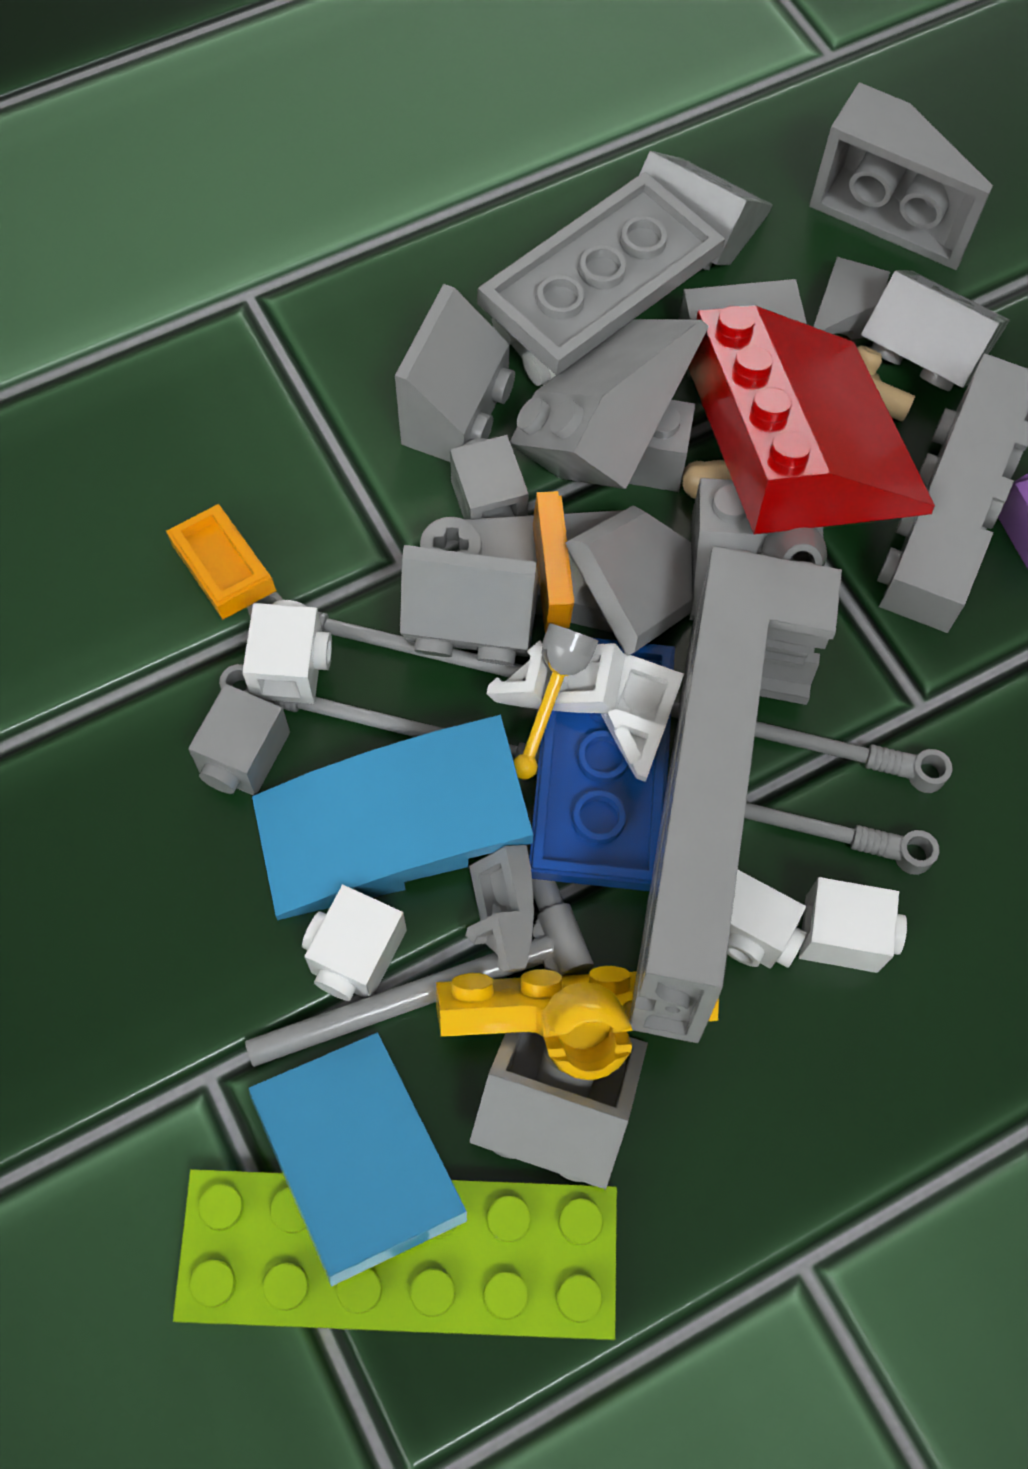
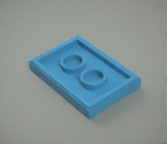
[248,1032,467,1286]

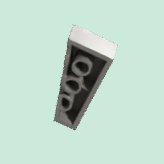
[877,353,1028,633]

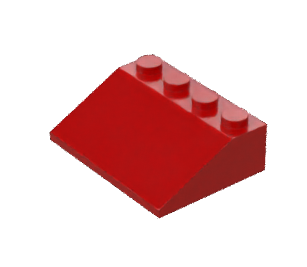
[688,305,935,535]

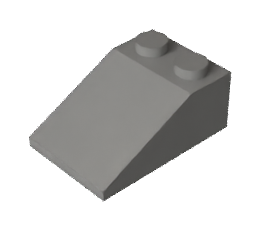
[809,82,993,270]
[510,319,709,489]

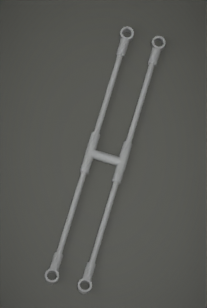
[219,592,952,875]

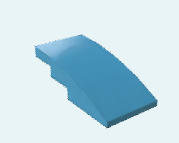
[252,715,533,920]

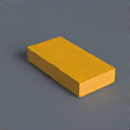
[533,491,574,633]
[166,504,277,620]

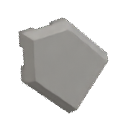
[565,505,693,656]

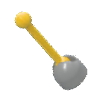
[513,623,598,780]

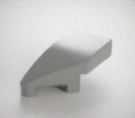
[813,257,890,340]
[465,845,534,972]

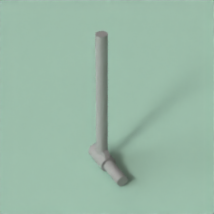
[245,850,594,1067]

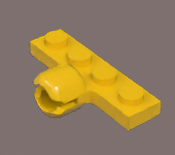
[436,966,719,1080]

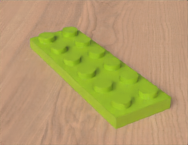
[173,1169,617,1340]

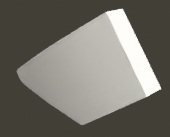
[486,640,625,713]
[601,653,684,782]

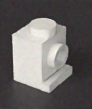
[727,870,807,969]

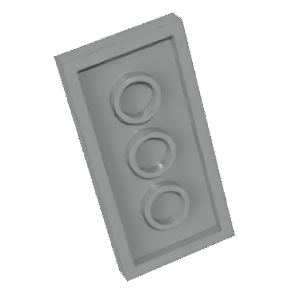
[477,172,725,376]

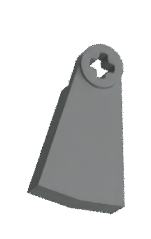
[420,510,624,633]

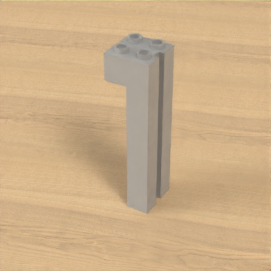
[629,546,842,1043]

